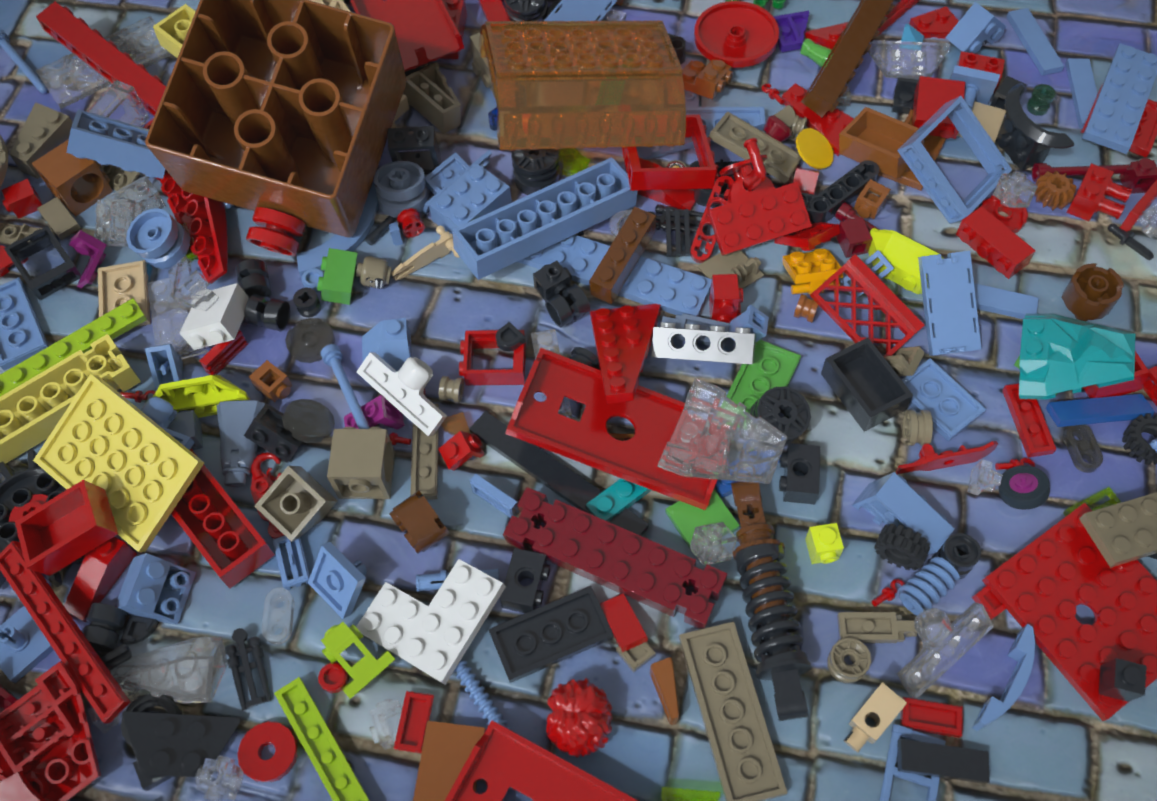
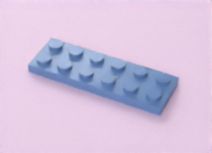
[1082,44,1157,154]

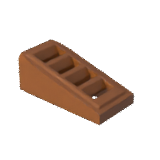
[649,657,679,726]

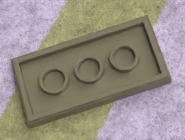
[708,112,802,183]

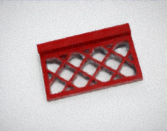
[810,254,925,357]

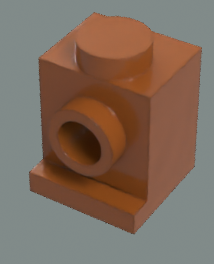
[854,179,891,219]
[249,360,292,403]

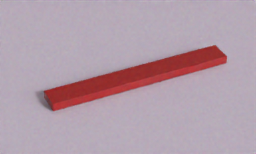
[0,541,130,723]

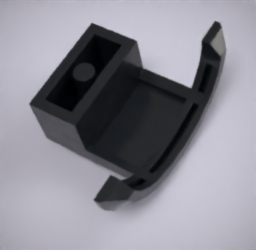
[996,83,1074,171]

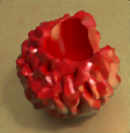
[546,678,613,758]

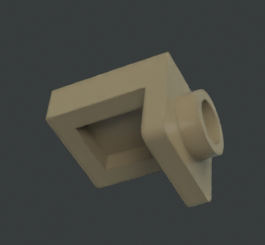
[884,346,924,376]

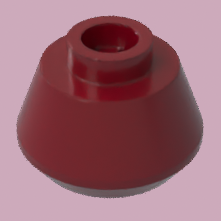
[763,115,792,142]

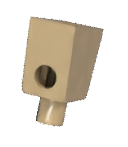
[844,682,907,752]

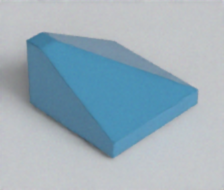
[899,24,924,53]

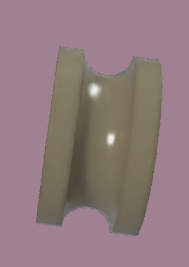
[791,115,807,135]

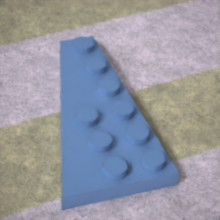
[633,107,765,160]

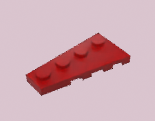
[782,83,854,157]

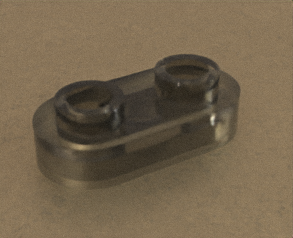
[1062,425,1103,473]

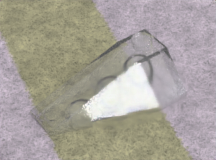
[110,637,228,703]

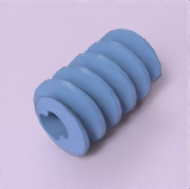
[899,557,960,618]

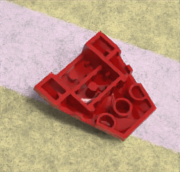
[0,661,101,801]

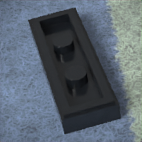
[897,739,990,784]

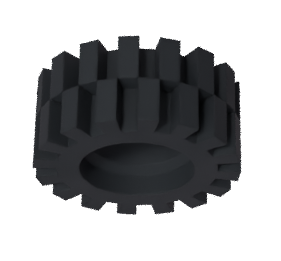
[1122,414,1157,465]
[874,524,930,570]

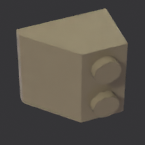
[255,466,338,542]

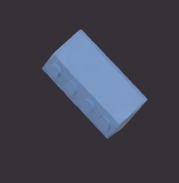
[66,109,165,179]

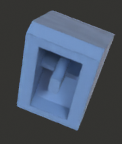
[145,343,183,391]

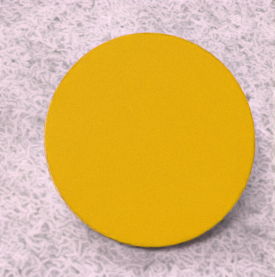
[796,128,833,170]

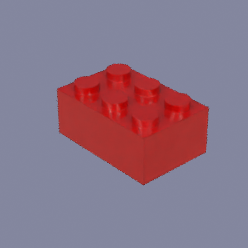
[15,479,118,576]

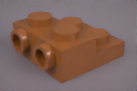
[674,59,733,100]

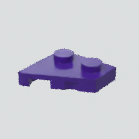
[773,10,810,52]

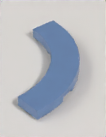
[296,183,379,277]

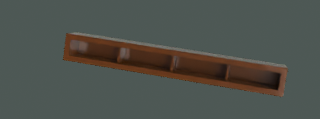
[801,0,895,117]

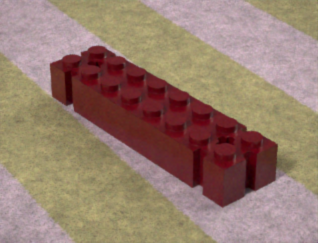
[503,487,727,629]

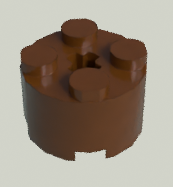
[1061,263,1124,322]
[389,490,450,553]

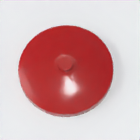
[694,1,779,68]

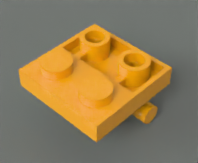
[783,248,843,295]

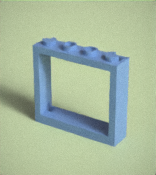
[897,96,1012,224]

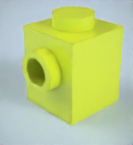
[805,523,844,564]

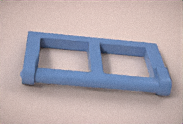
[879,724,946,801]

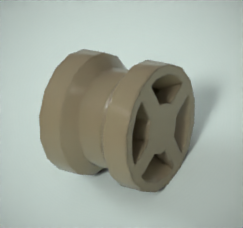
[439,376,464,403]

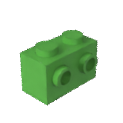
[317,248,357,305]

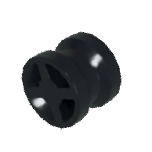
[293,287,321,318]

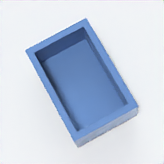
[429,164,512,234]

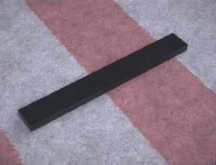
[469,411,649,536]

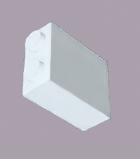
[180,283,249,350]

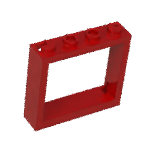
[618,115,718,191]

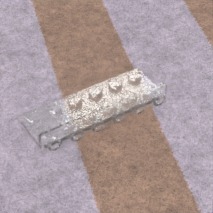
[36,16,172,109]

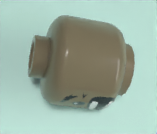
[356,256,392,289]

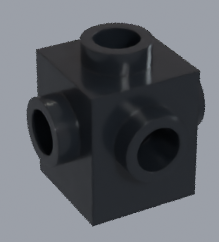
[533,260,572,301]

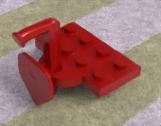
[707,138,812,256]

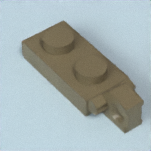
[837,612,920,643]

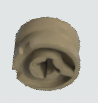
[902,410,933,446]
[827,638,871,683]

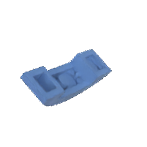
[972,624,1035,731]

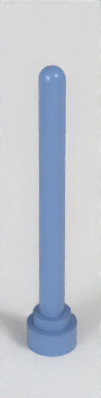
[0,29,48,94]
[321,344,370,429]

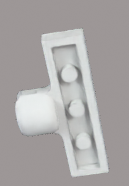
[357,352,447,436]

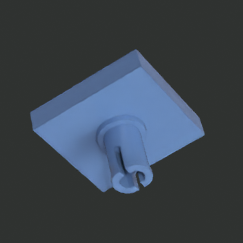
[949,65,1000,111]
[308,542,367,619]
[0,606,54,684]

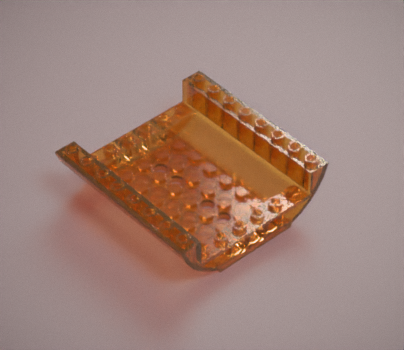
[479,21,686,151]

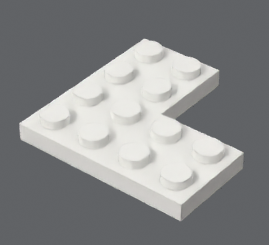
[356,559,506,685]

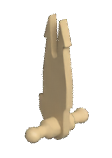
[391,225,460,281]

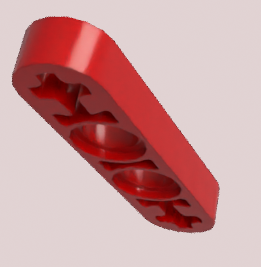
[691,176,734,263]

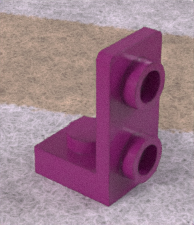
[69,230,107,288]
[344,395,405,430]

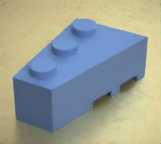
[851,472,954,555]

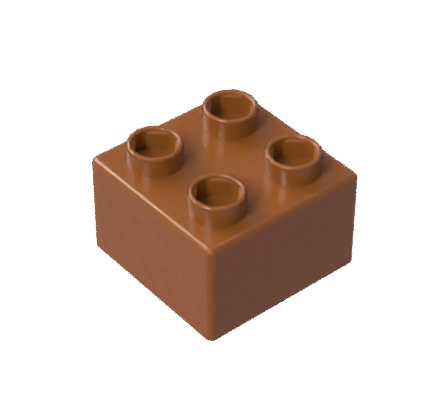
[145,0,407,238]

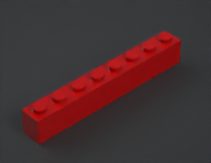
[36,1,166,117]

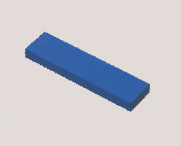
[1046,394,1155,427]

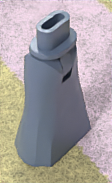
[217,400,265,487]

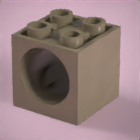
[327,427,395,499]

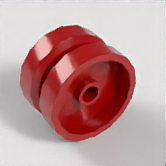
[246,207,306,256]

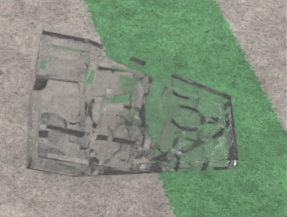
[657,378,787,484]

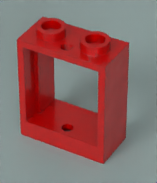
[459,330,526,386]

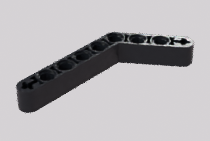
[694,160,879,224]

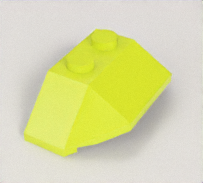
[868,228,944,294]
[153,375,250,418]

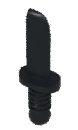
[1108,223,1154,260]

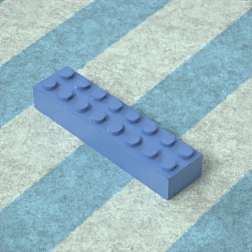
[452,157,638,280]

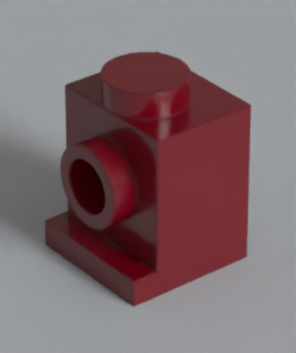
[1119,158,1157,194]

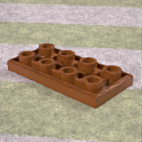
[413,721,486,801]

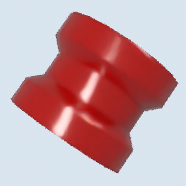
[397,208,425,238]

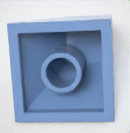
[362,318,412,381]

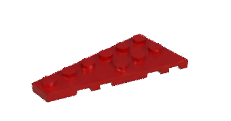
[590,304,661,404]

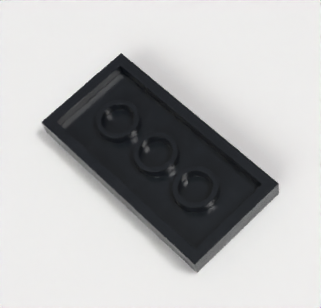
[488,586,614,683]

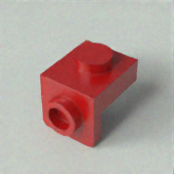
[439,431,485,471]

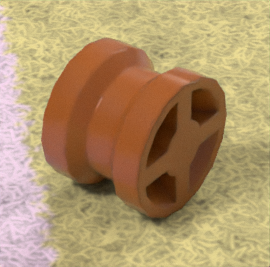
[793,294,819,323]

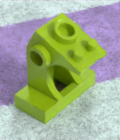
[320,621,395,699]

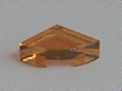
[441,412,470,435]

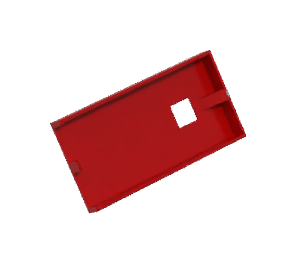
[350,0,465,71]

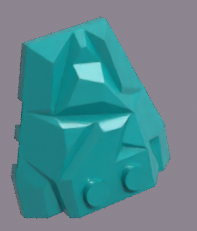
[1019,314,1135,400]

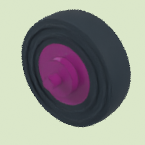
[998,466,1050,510]

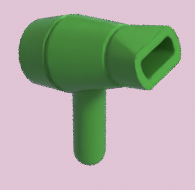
[800,38,832,67]

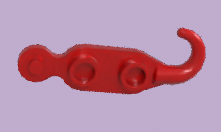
[250,452,285,539]

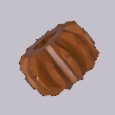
[1033,170,1077,211]

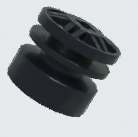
[504,0,548,30]
[511,135,560,195]
[745,387,811,450]

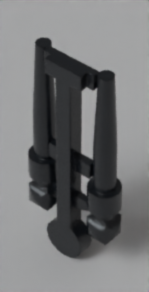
[648,204,708,234]
[225,628,272,711]

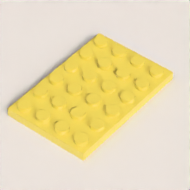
[33,374,204,552]

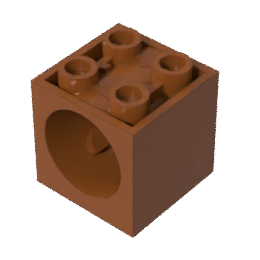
[32,139,113,217]

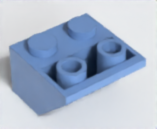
[115,553,196,625]

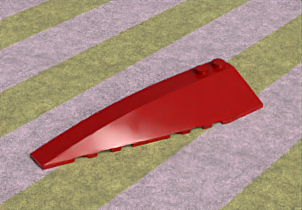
[142,118,228,284]

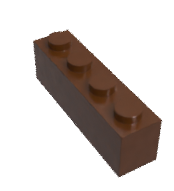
[589,207,656,304]

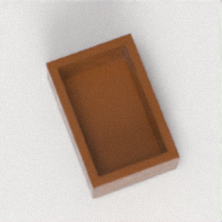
[839,107,924,179]

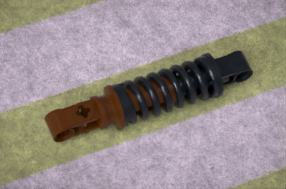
[731,478,812,721]

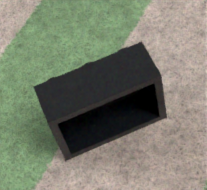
[821,338,913,432]

